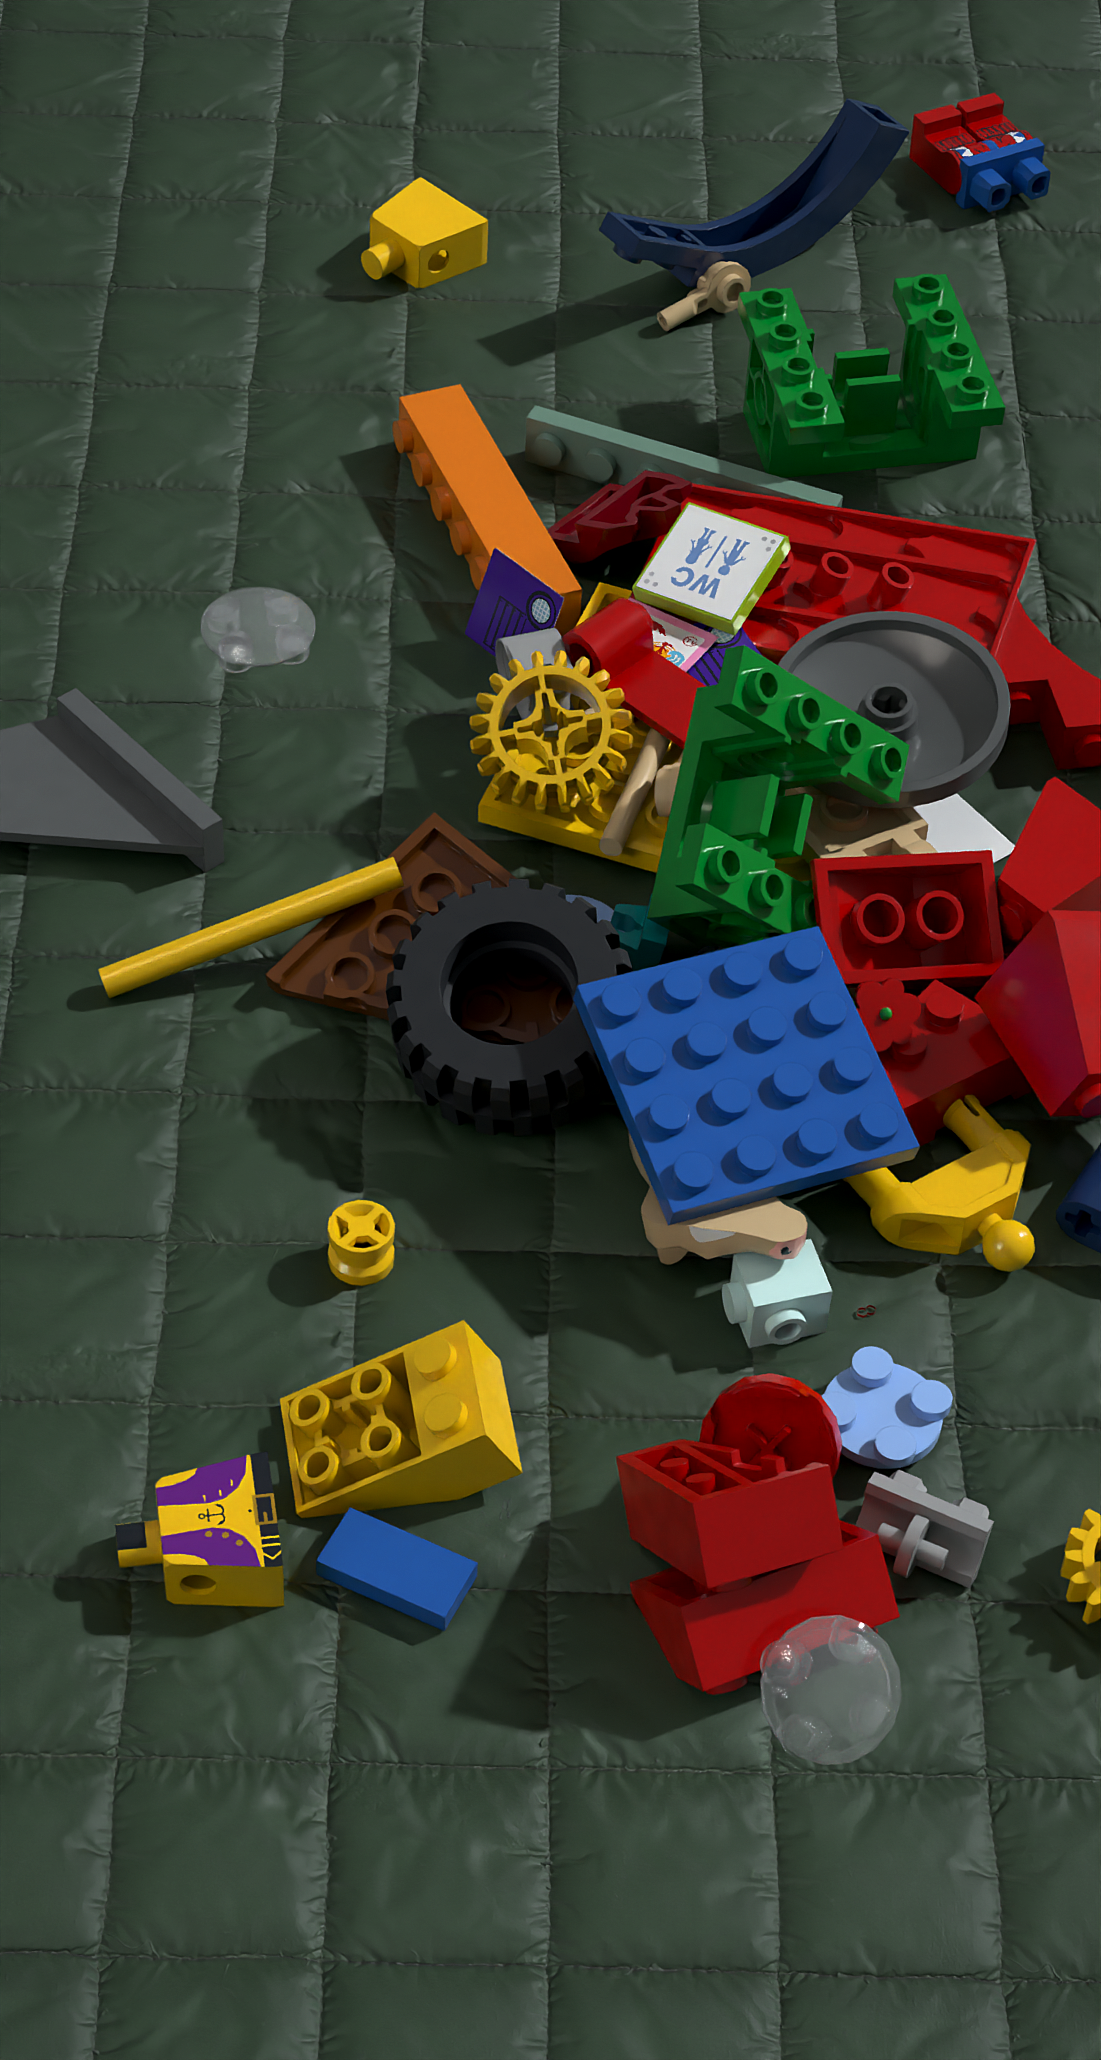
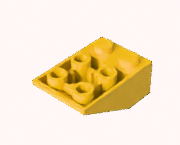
[280,1320,523,1518]

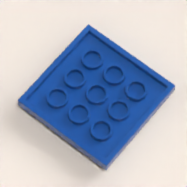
[573,926,920,1226]

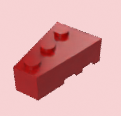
[877,979,1032,1146]
[616,1439,844,1592]

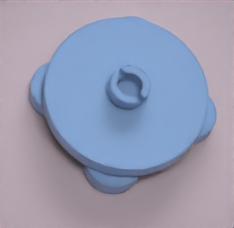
[821,1346,953,1469]

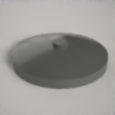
[778,611,1010,808]

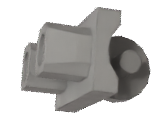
[855,1470,994,1588]

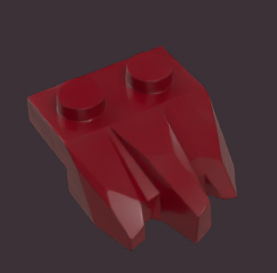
[547,470,693,564]

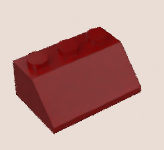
[629,1520,900,1695]

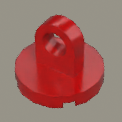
[699,1373,842,1479]

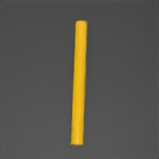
[98,857,404,998]

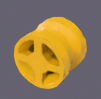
[327,1200,395,1286]

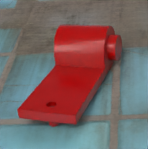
[562,598,706,750]

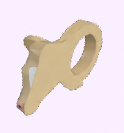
[628,1131,808,1265]

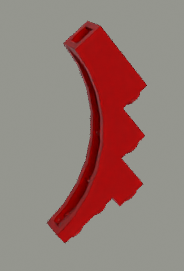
[995,597,1101,770]

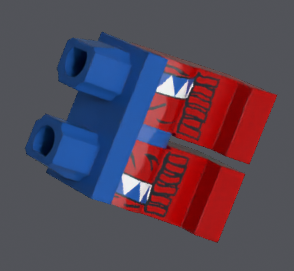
[909,92,1051,212]

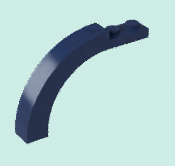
[599,98,910,288]

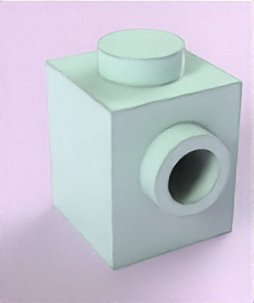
[722,1239,833,1348]

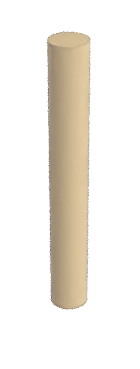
[599,727,671,856]

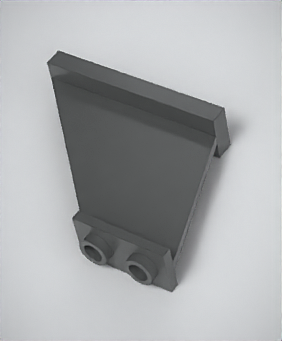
[0,688,224,873]

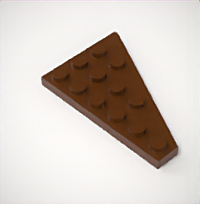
[265,813,634,1045]

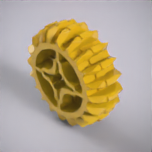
[469,650,633,814]

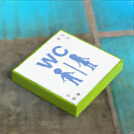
[632,502,791,635]

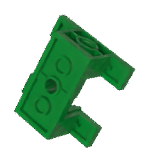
[737,274,1006,478]
[647,645,910,952]

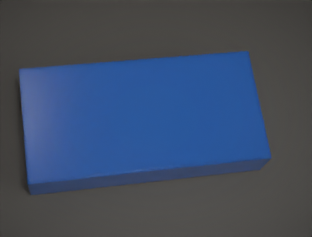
[316,1507,478,1631]

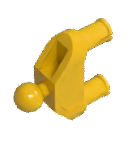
[843,1095,1035,1272]

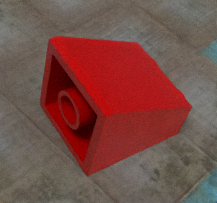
[997,776,1101,961]
[974,910,1101,1118]

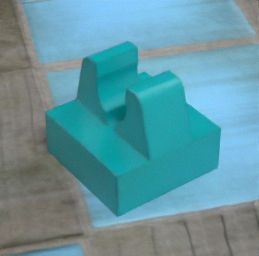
[610,894,669,971]

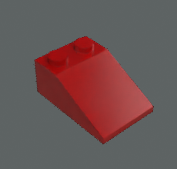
[810,850,1004,990]

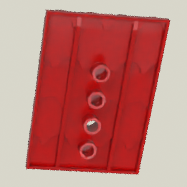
[629,483,1037,665]

